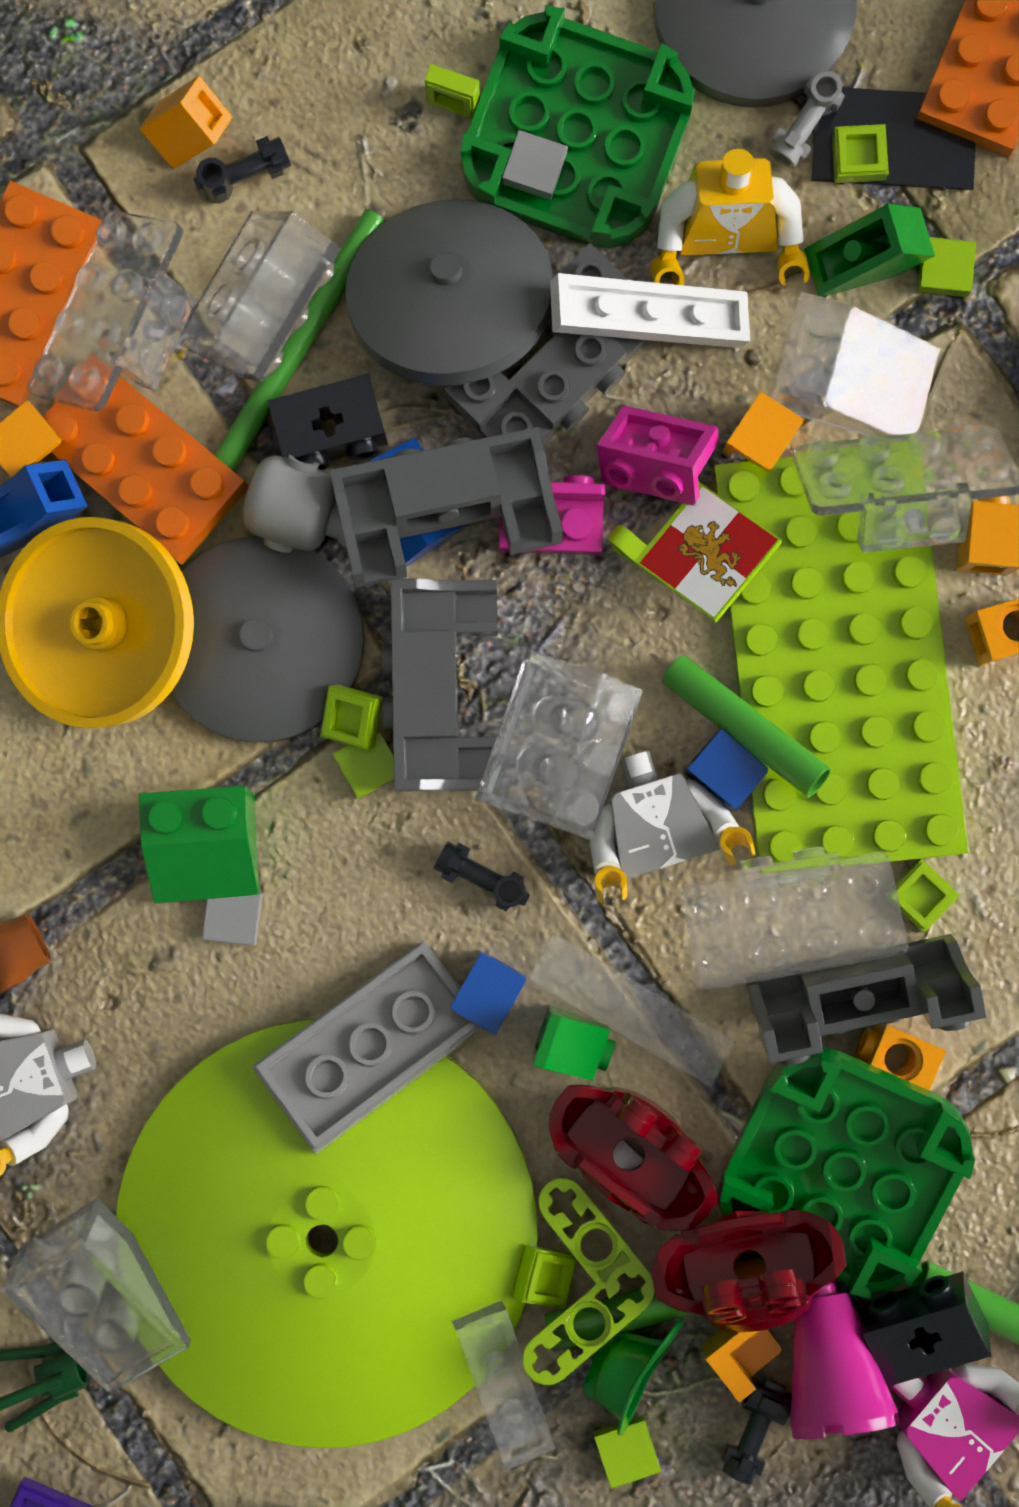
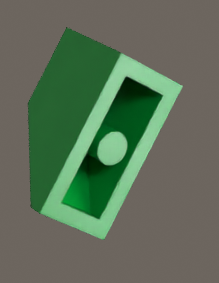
[804,203,935,297]
[532,1005,616,1081]

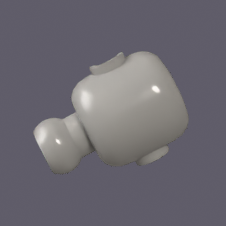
[242,455,346,553]

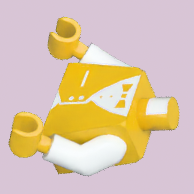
[650,148,809,286]

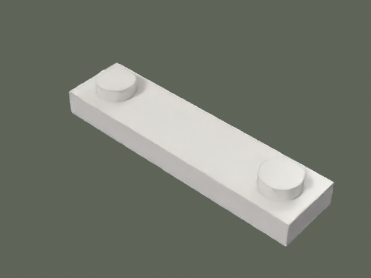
[550,273,750,348]

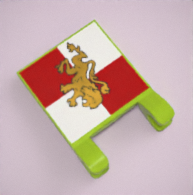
[607,481,782,623]

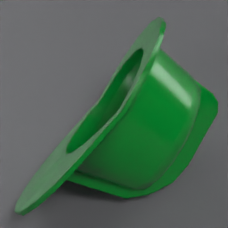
[583,1319,685,1436]

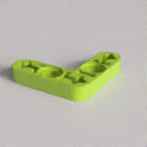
[523,1178,655,1385]

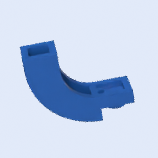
[0,460,88,558]

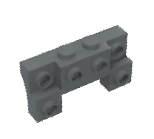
[443,243,649,445]
[329,427,563,588]
[382,578,501,792]
[745,934,987,1065]

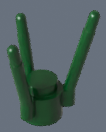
[0,1340,88,1432]

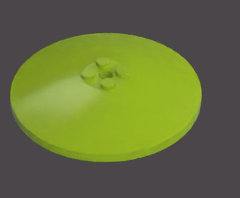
[115,1018,538,1448]

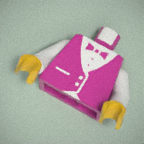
[887,1363,1019,1507]

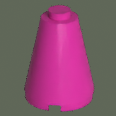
[790,1283,899,1439]

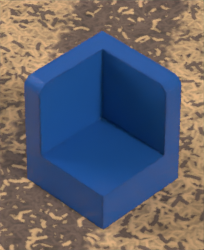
[683,729,768,811]
[451,951,527,1035]

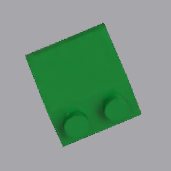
[139,785,260,904]

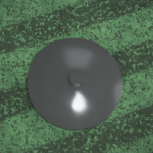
[653,0,857,107]
[346,199,553,386]
[171,536,365,743]

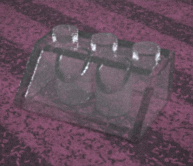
[175,211,341,382]
[475,650,643,840]

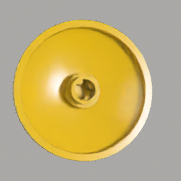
[0,517,194,728]

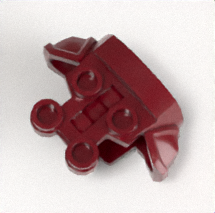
[548,1085,718,1231]
[652,1210,847,1332]

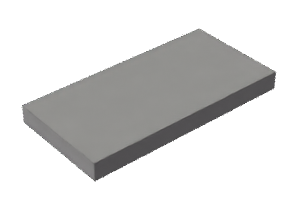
[252,940,484,1155]

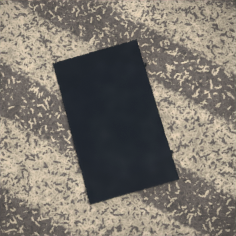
[811,87,976,191]

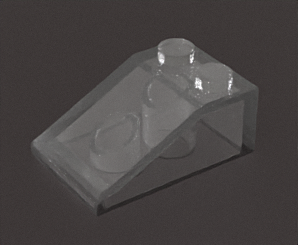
[768,292,941,445]
[1,1198,191,1394]

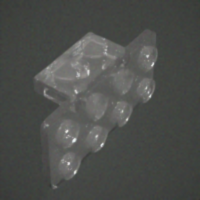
[28,211,197,412]
[793,424,1019,553]
[682,847,908,990]

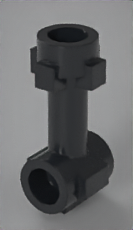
[193,136,291,204]
[433,841,530,912]
[722,1377,791,1485]

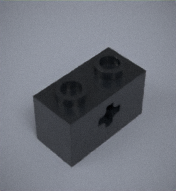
[268,373,388,470]
[862,1271,992,1386]

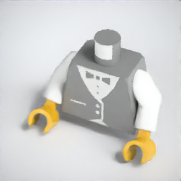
[589,751,755,903]
[0,1014,96,1176]

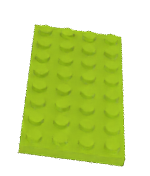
[712,443,969,876]

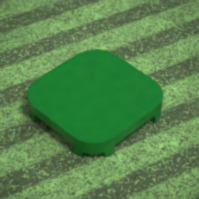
[460,5,695,249]
[719,1047,975,1299]

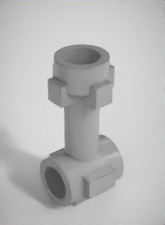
[769,71,845,168]

